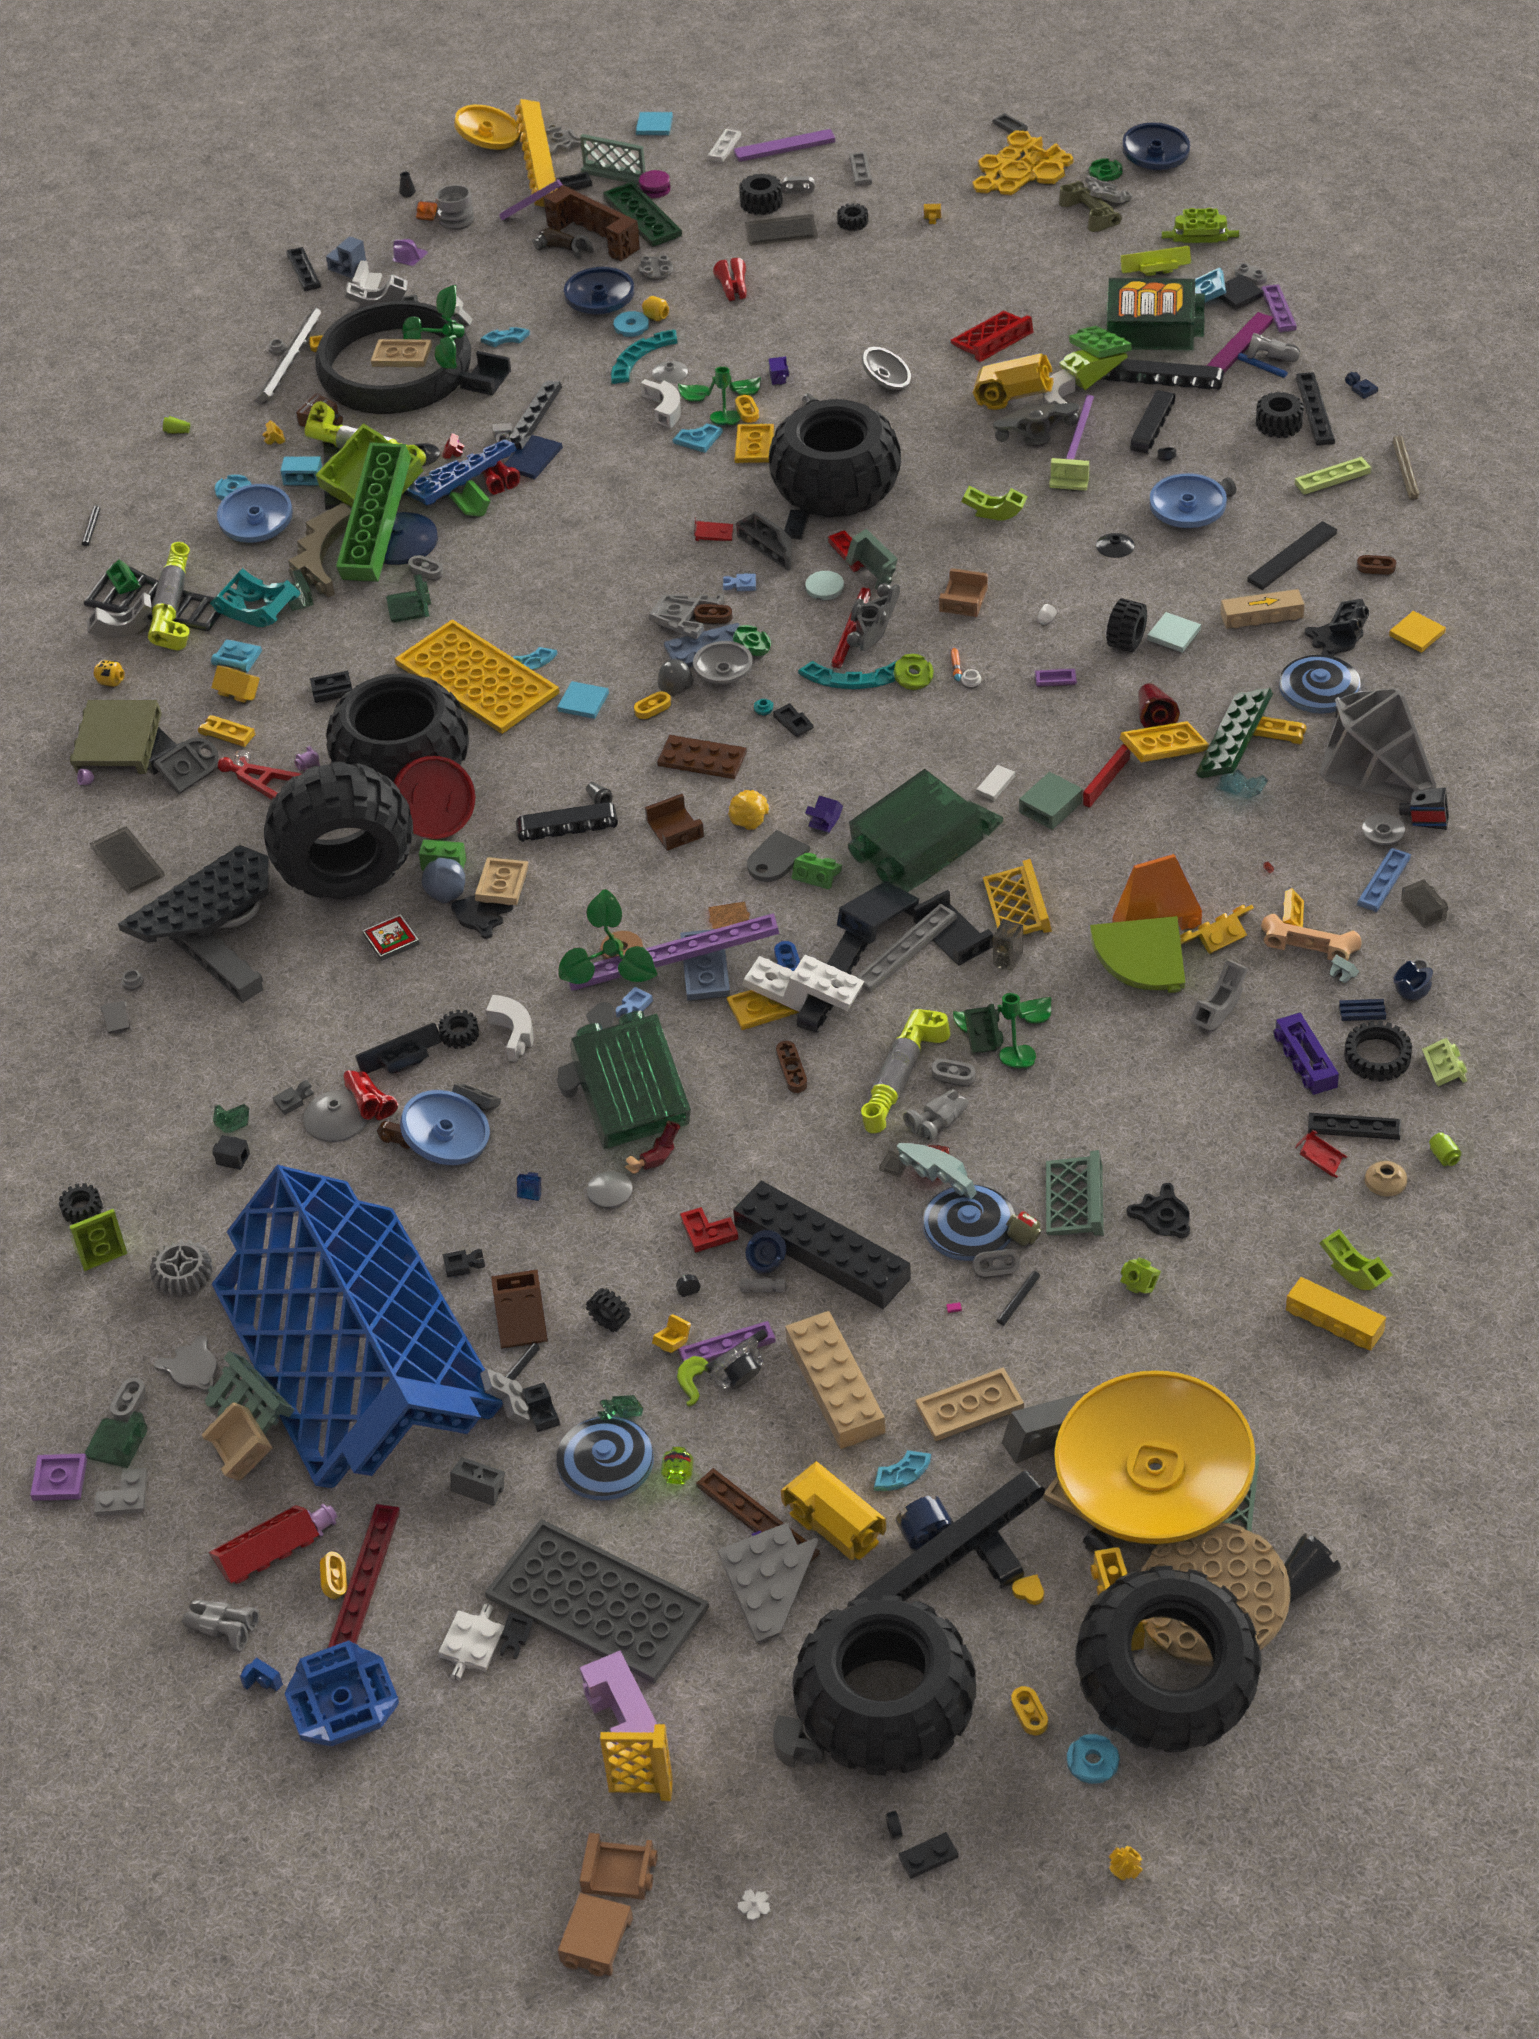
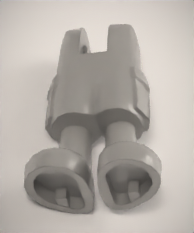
[1247,333,1300,362]
[903,1089,969,1143]
[182,1599,260,1651]

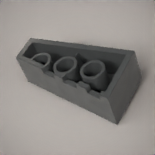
[1002,1391,1089,1464]

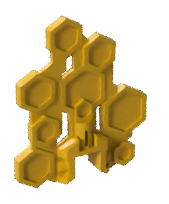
[973,131,1074,195]

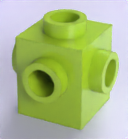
[1120,1257,1161,1294]

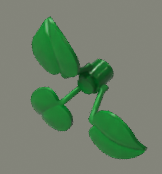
[402,285,464,369]
[678,366,761,425]
[558,889,658,984]
[953,993,1052,1068]

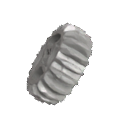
[149,1239,213,1297]

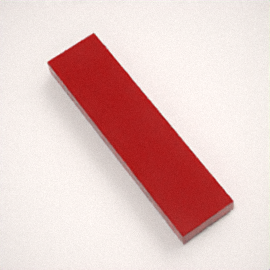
[1083,744,1130,808]

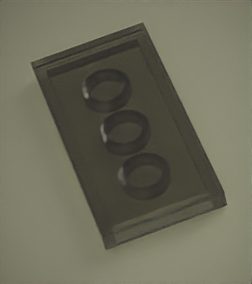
[745,214,818,246]
[90,826,165,894]

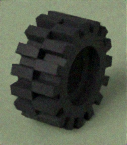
[837,203,868,231]
[438,1010,479,1049]
[59,1183,103,1224]
[586,1288,631,1332]

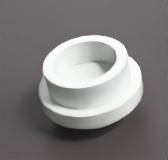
[961,669,981,687]

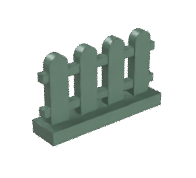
[205,1351,294,1434]

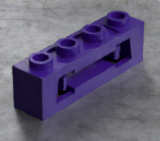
[1273,1012,1339,1095]

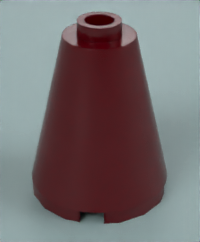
[1138,683,1180,728]

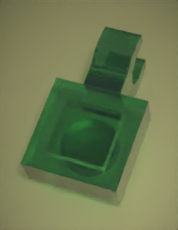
[597,1395,643,1420]

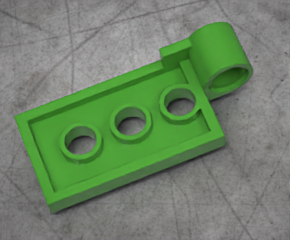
[1069,326,1132,358]

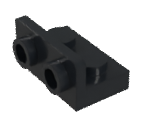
[1329,599,1369,638]

